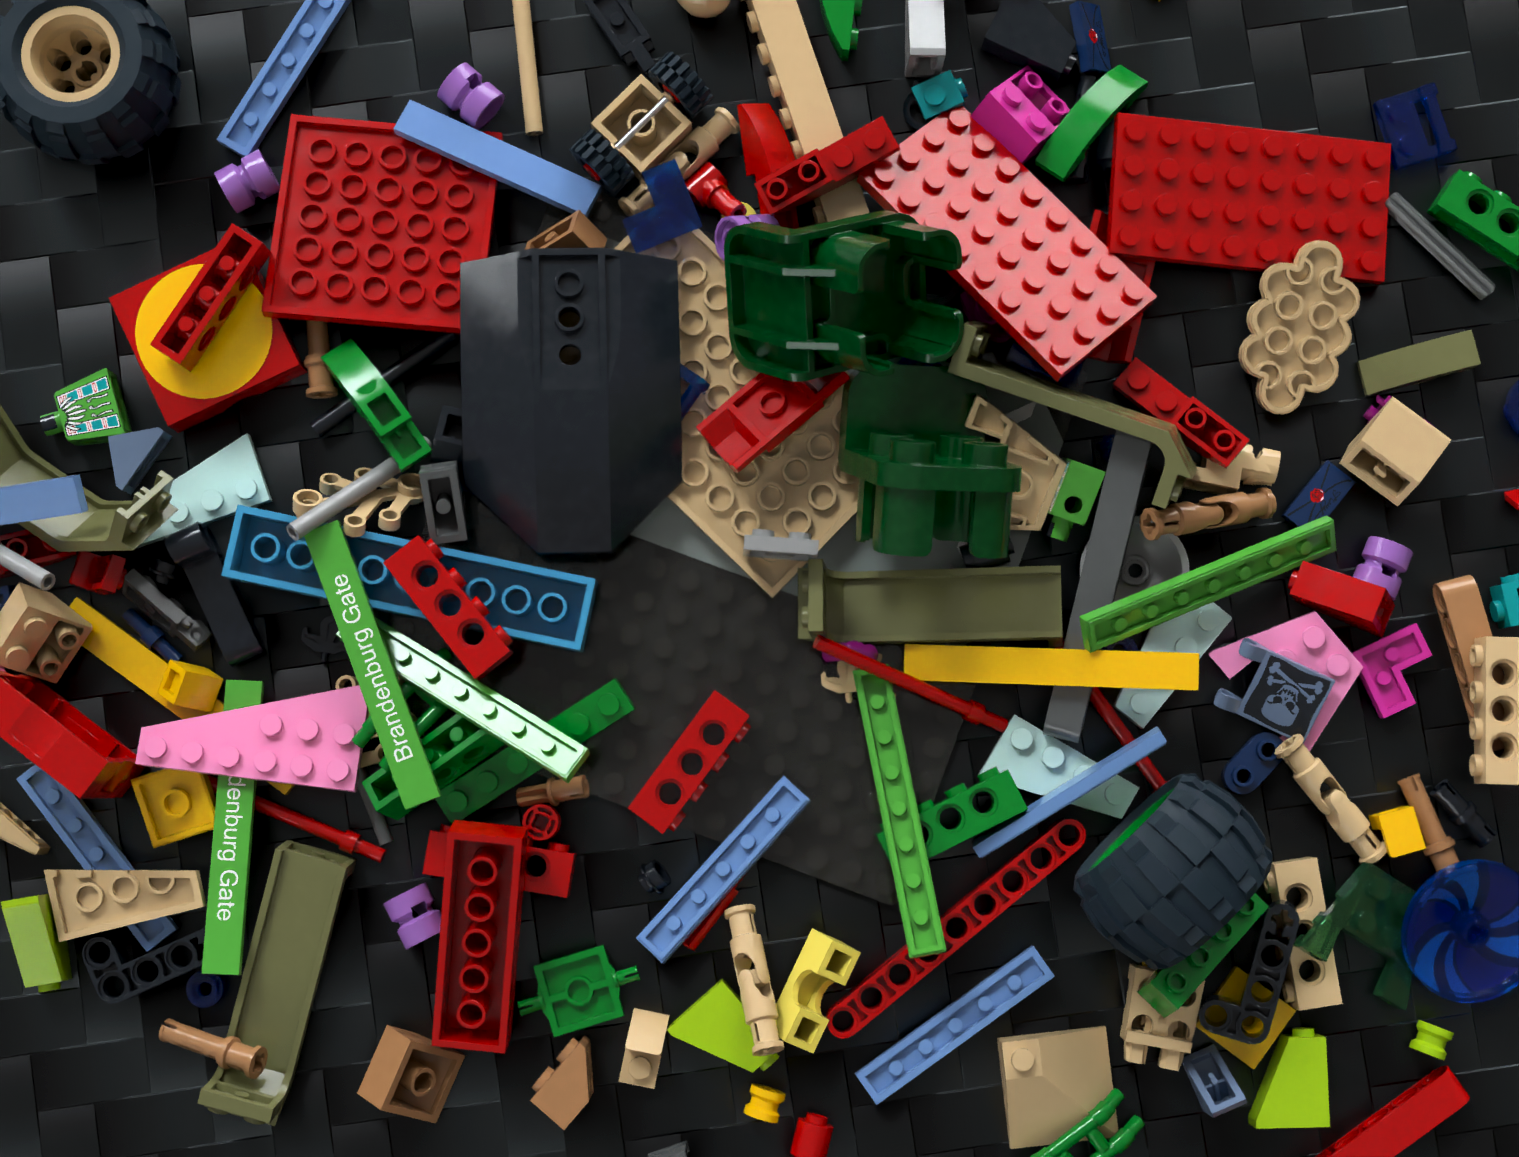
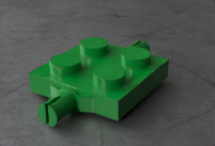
[517,944,641,1037]

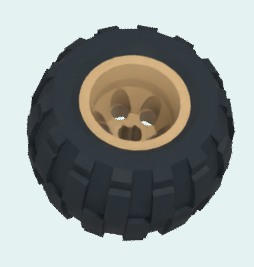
[0,0,181,165]

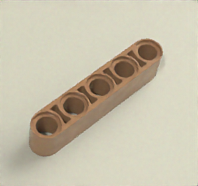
[1432,575,1504,751]

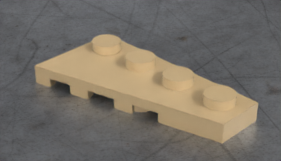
[44,869,207,942]

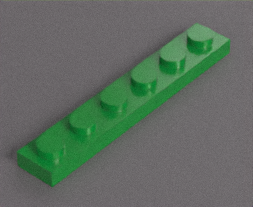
[435,678,636,825]

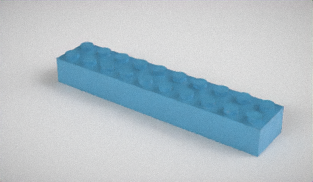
[221,504,598,653]

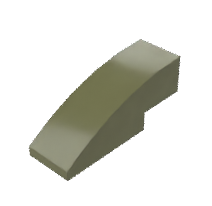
[1356,329,1481,396]

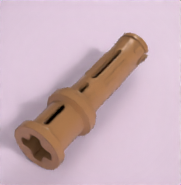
[304,320,338,399]
[1397,773,1460,884]
[159,1018,268,1079]

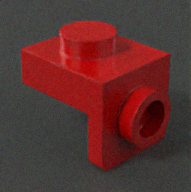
[69,551,127,595]

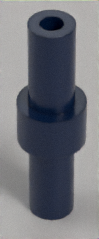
[121,608,184,663]

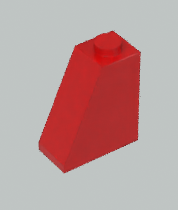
[1288,561,1395,638]

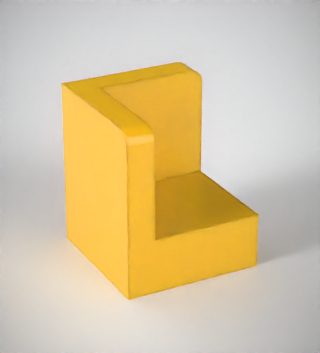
[157,659,223,712]
[1368,806,1426,857]

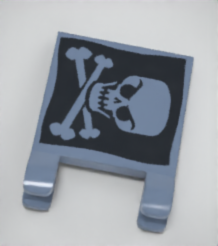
[1214,638,1335,744]

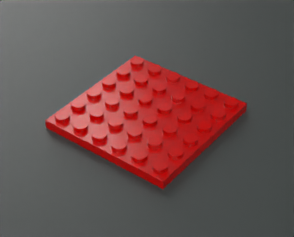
[261,114,503,333]

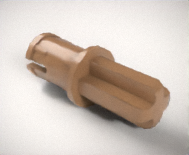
[516,775,590,807]

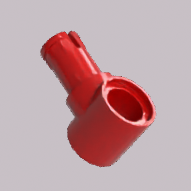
[681,161,747,217]

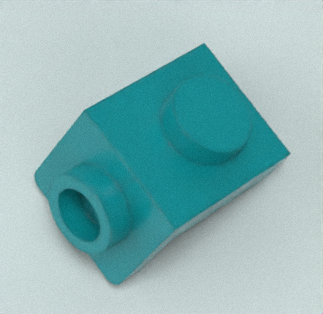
[911,70,968,122]
[1489,574,1519,629]

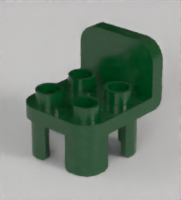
[724,210,964,382]
[838,363,1022,559]

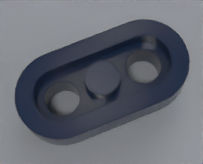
[1221,732,1283,794]

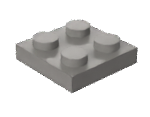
[743,529,819,561]

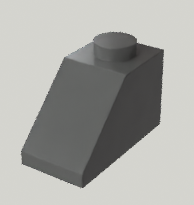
[419,460,468,544]

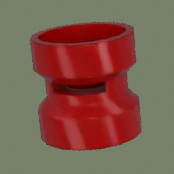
[522,804,561,841]

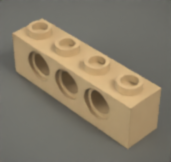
[1469,636,1519,785]
[1263,857,1343,1011]

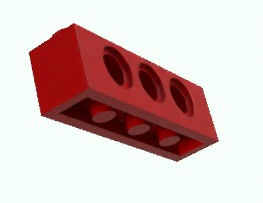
[150,223,272,372]
[383,535,514,681]
[628,690,752,834]
[422,824,577,898]

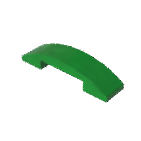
[1035,64,1148,182]

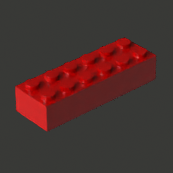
[431,820,528,1054]

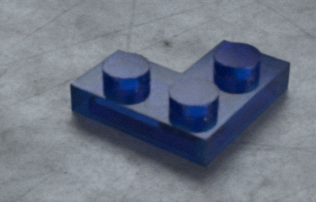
[622,159,702,254]

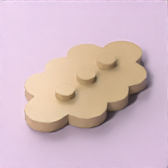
[1238,240,1360,415]

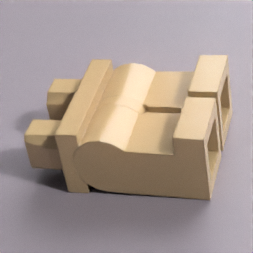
[1120,964,1205,1071]

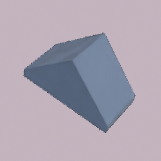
[108,427,173,495]
[1182,1044,1247,1118]

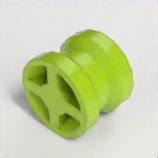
[1409,1019,1454,1061]

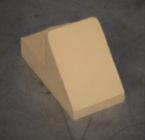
[619,1008,670,1089]

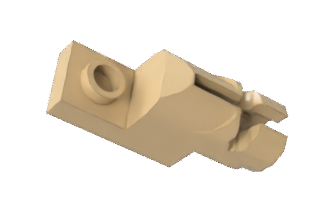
[1184,444,1281,495]

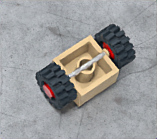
[569,52,713,196]

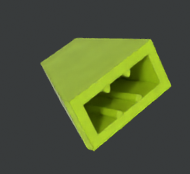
[1,894,72,992]
[667,978,780,1073]
[1248,1027,1330,1129]

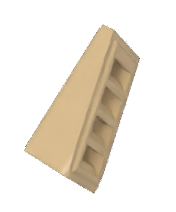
[0,802,51,855]

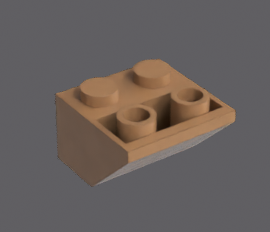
[530,1035,594,1130]

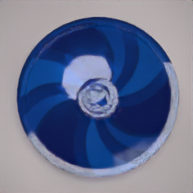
[1401,859,1519,1003]

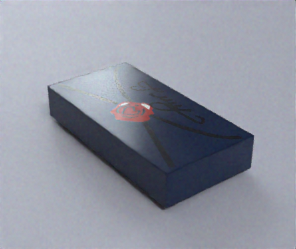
[1069,1,1111,76]
[1281,460,1356,528]

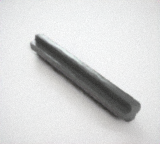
[1385,192,1496,300]

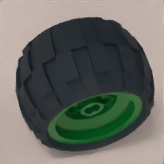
[1073,773,1273,970]

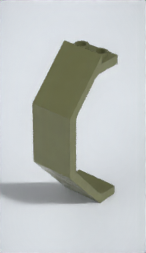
[0,404,179,552]

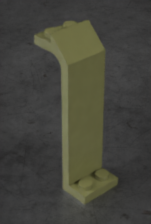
[948,319,1198,509]
[798,559,1063,647]
[197,840,357,1126]

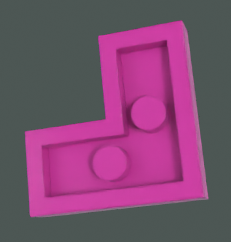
[1351,623,1433,719]

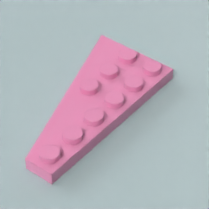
[135,685,369,792]

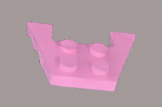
[1208,611,1363,751]

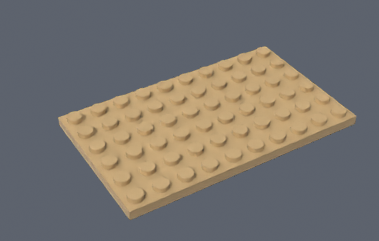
[559,197,859,599]

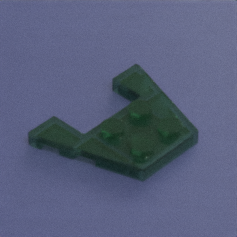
[1294,862,1424,1010]

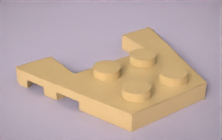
[965,394,1067,531]

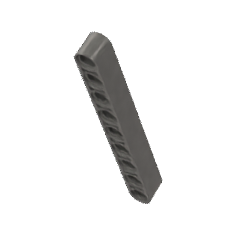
[1043,430,1153,743]

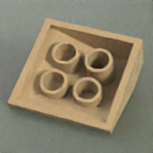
[997,1026,1118,1149]

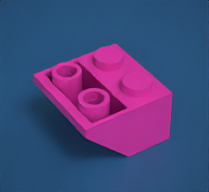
[970,65,1070,164]

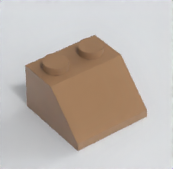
[357,1025,465,1123]

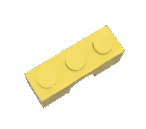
[775,928,861,1054]

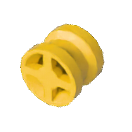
[743,1083,786,1123]

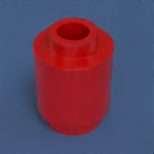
[790,1112,834,1157]

